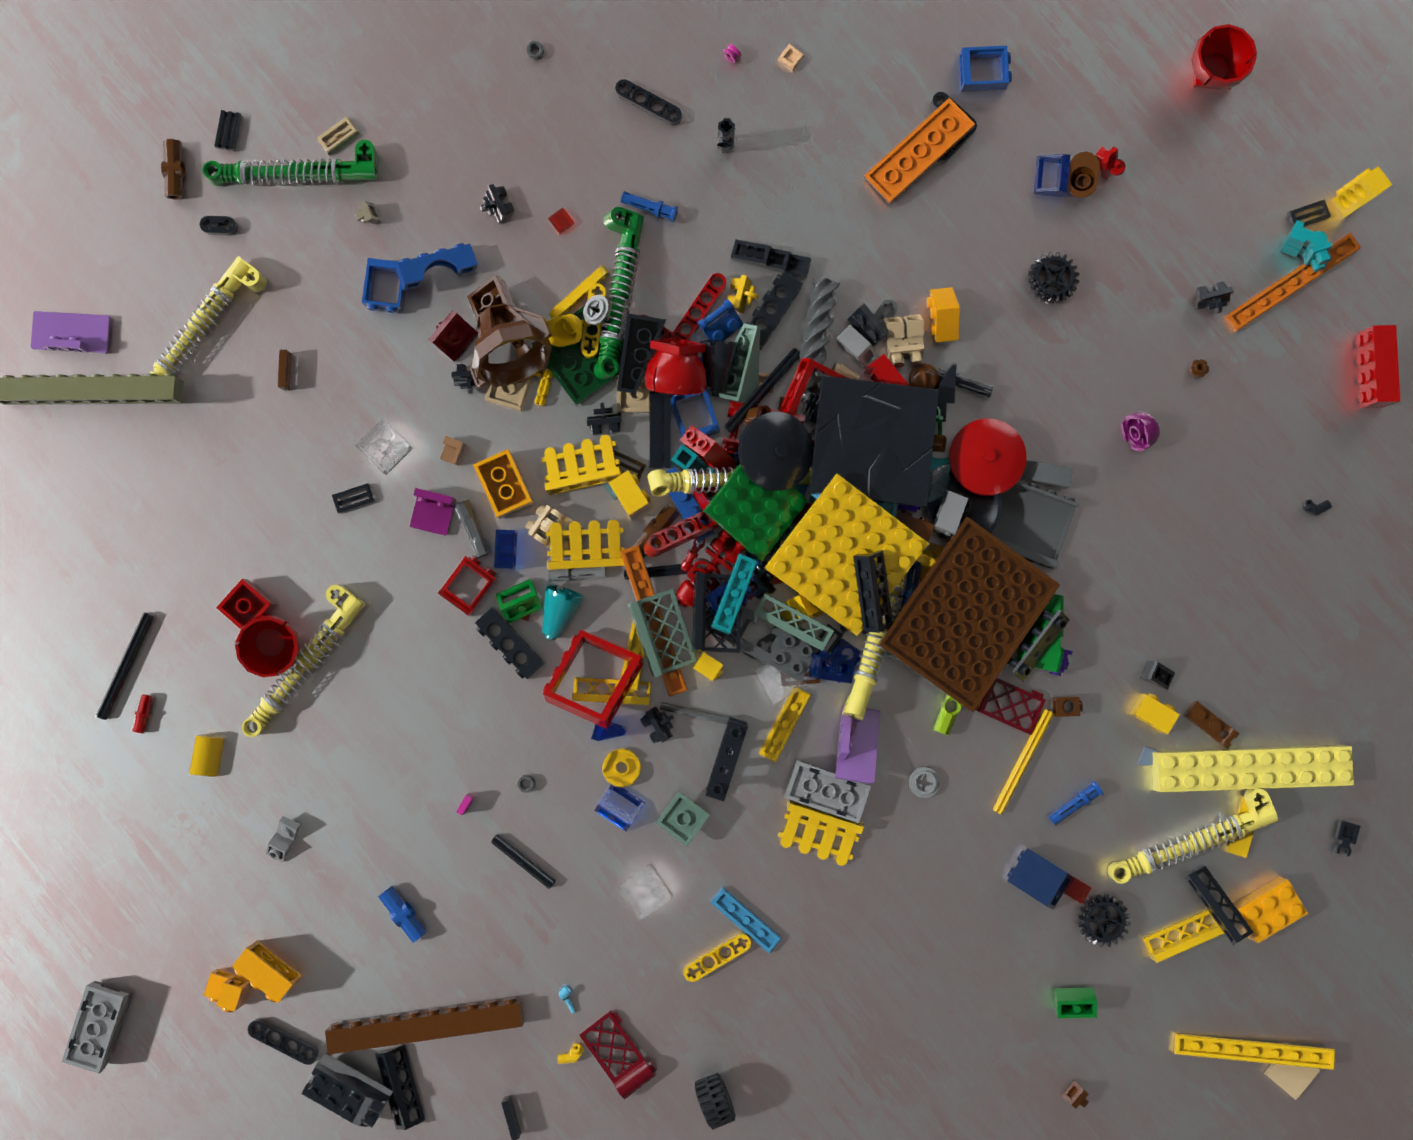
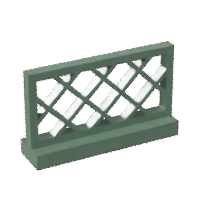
[627,589,697,677]

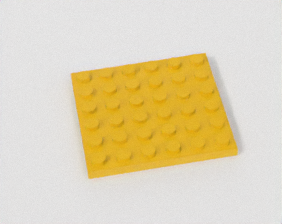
[765,474,929,636]

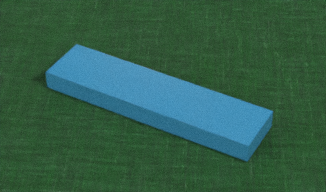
[710,887,782,953]

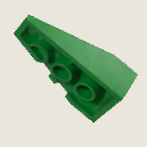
[1017,594,1064,673]

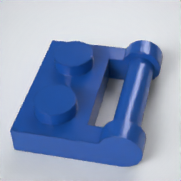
[697,299,744,341]

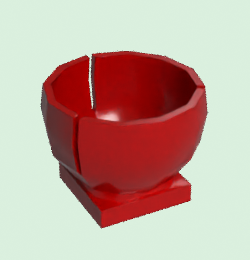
[1191,24,1257,90]
[645,338,707,395]
[235,615,300,678]

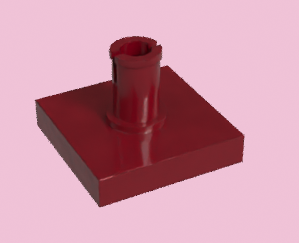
[428,310,478,362]

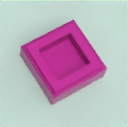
[456,793,475,815]

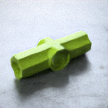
[933,694,961,736]

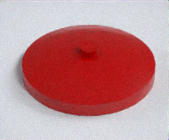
[948,418,1027,496]

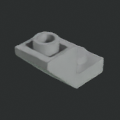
[836,325,880,369]
[266,816,300,862]

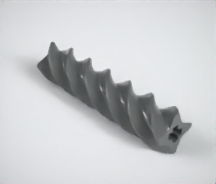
[797,278,840,395]

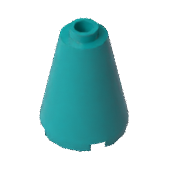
[542,585,583,640]

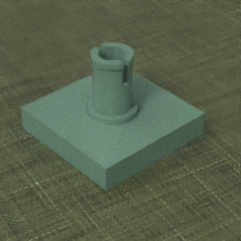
[656,791,710,846]

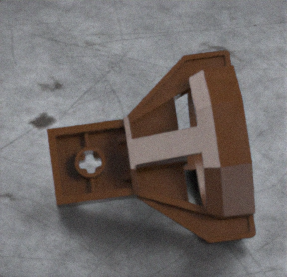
[467,275,552,388]

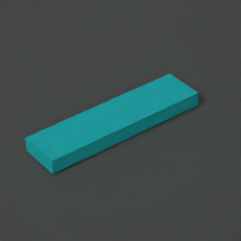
[711,554,757,635]

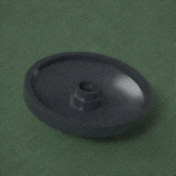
[738,412,813,491]
[924,470,1002,541]

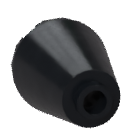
[700,340,739,393]

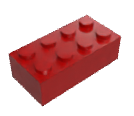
[1355,325,1401,408]

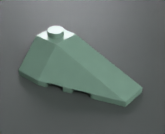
[712,324,760,403]

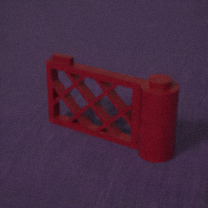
[975,678,1046,735]
[579,1010,657,1099]

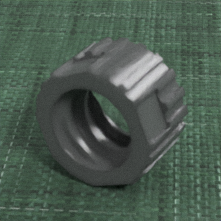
[527,41,544,60]
[517,775,536,793]

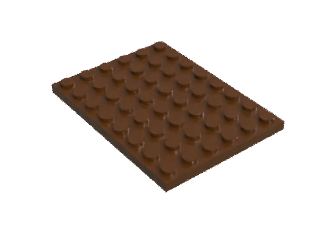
[877,517,1060,712]

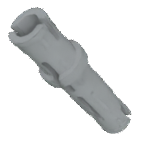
[547,567,606,582]

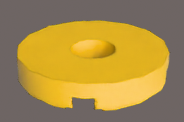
[602,748,641,788]

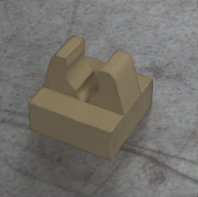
[355,201,381,224]

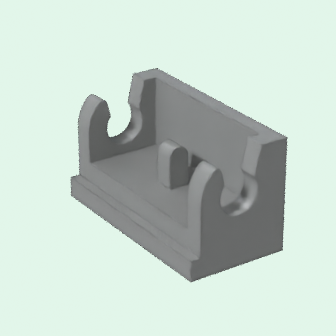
[933,491,968,536]

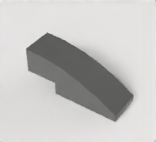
[1020,460,1073,489]

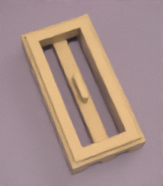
[316,116,359,155]

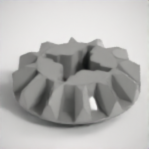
[583,295,611,326]
[909,767,940,798]

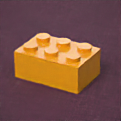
[473,449,534,519]
[1234,876,1308,943]
[232,941,303,1003]

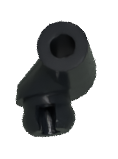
[1302,499,1332,516]

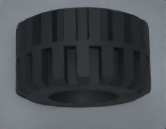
[695,1073,736,1130]

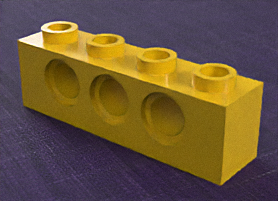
[1332,166,1392,218]

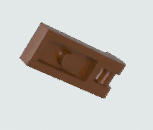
[1183,701,1239,749]

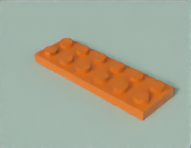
[864,98,975,204]

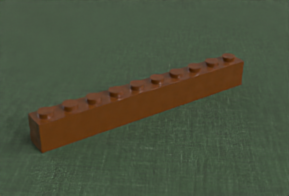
[325,997,524,1055]

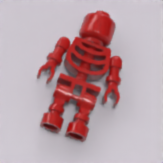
[675,529,746,608]

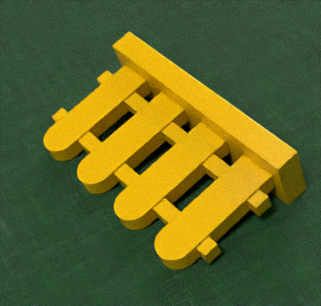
[541,435,623,496]
[546,519,624,570]
[778,800,864,866]

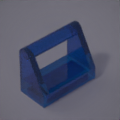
[1033,154,1070,197]
[591,722,628,741]
[594,785,645,831]

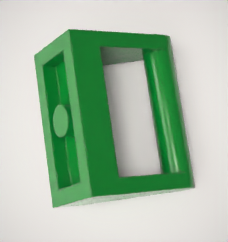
[496,578,543,624]

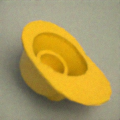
[547,314,585,347]

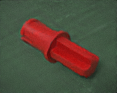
[132,694,153,734]

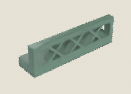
[754,593,834,651]

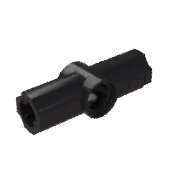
[717,118,735,153]

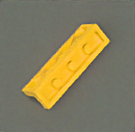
[572,677,651,705]
[1142,909,1224,963]

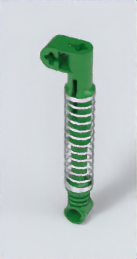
[202,140,378,186]
[594,207,644,380]

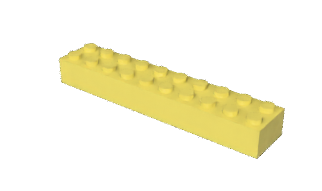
[1152,745,1354,792]

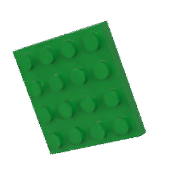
[703,464,808,561]

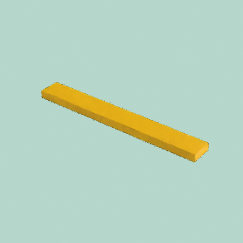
[1174,1033,1335,1070]

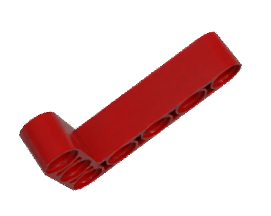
[641,273,726,341]
[644,471,720,557]

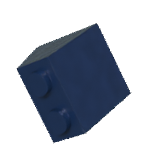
[1007,848,1073,910]

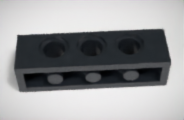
[746,271,803,350]
[475,607,546,679]

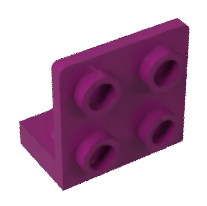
[410,488,456,536]

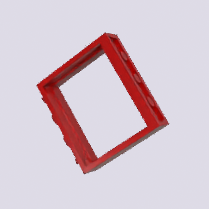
[779,358,849,446]
[543,630,643,729]

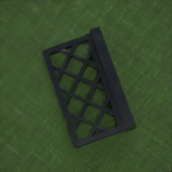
[692,572,741,653]

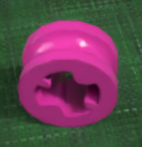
[723,44,742,63]

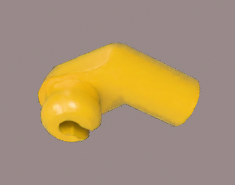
[558,1043,584,1064]

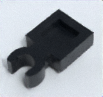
[1334,820,1361,857]

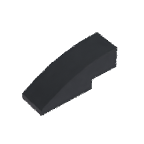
[937,362,957,422]

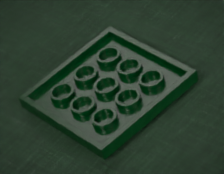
[531,305,624,406]

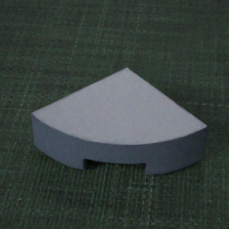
[1138,746,1159,766]

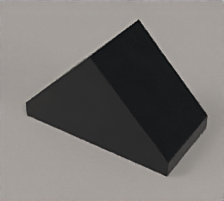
[1140,661,1175,690]

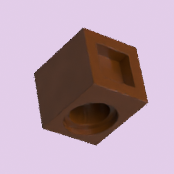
[1052,696,1083,717]

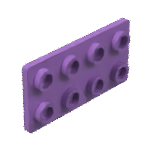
[31,311,111,354]
[835,705,880,784]

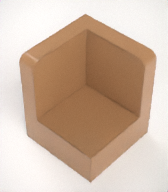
[440,436,466,466]

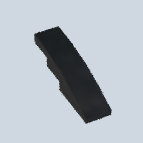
[731,239,811,278]

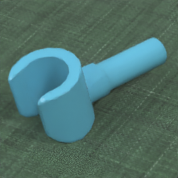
[559,985,576,1013]

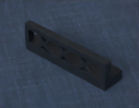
[649,392,671,469]
[853,550,893,633]
[1185,866,1254,946]
[375,1045,425,1130]

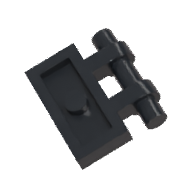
[847,303,889,347]

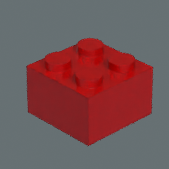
[216,579,277,629]

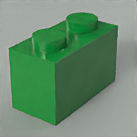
[1054,988,1097,1019]

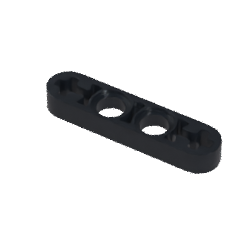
[615,79,682,126]
[248,1018,319,1065]

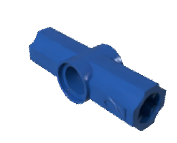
[378,886,427,943]

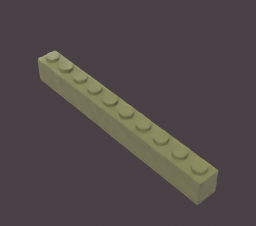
[0,373,184,405]

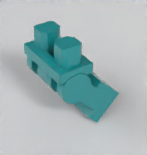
[1281,220,1332,272]

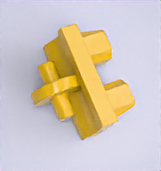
[727,275,759,314]

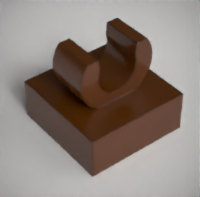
[1062,1080,1089,1109]

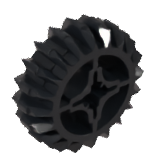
[1027,252,1080,304]
[1077,894,1131,947]

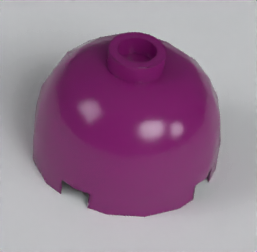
[1121,412,1160,451]

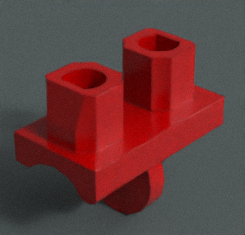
[1095,146,1126,180]

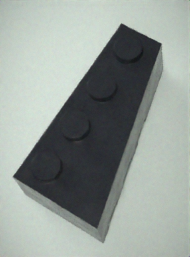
[617,314,666,394]

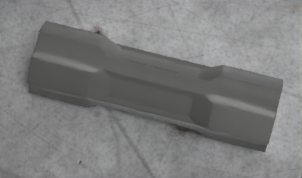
[454,499,492,559]

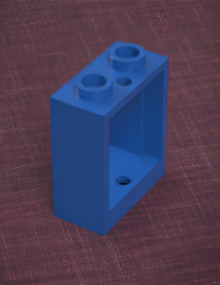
[959,46,1012,91]
[362,258,406,313]
[671,387,720,437]

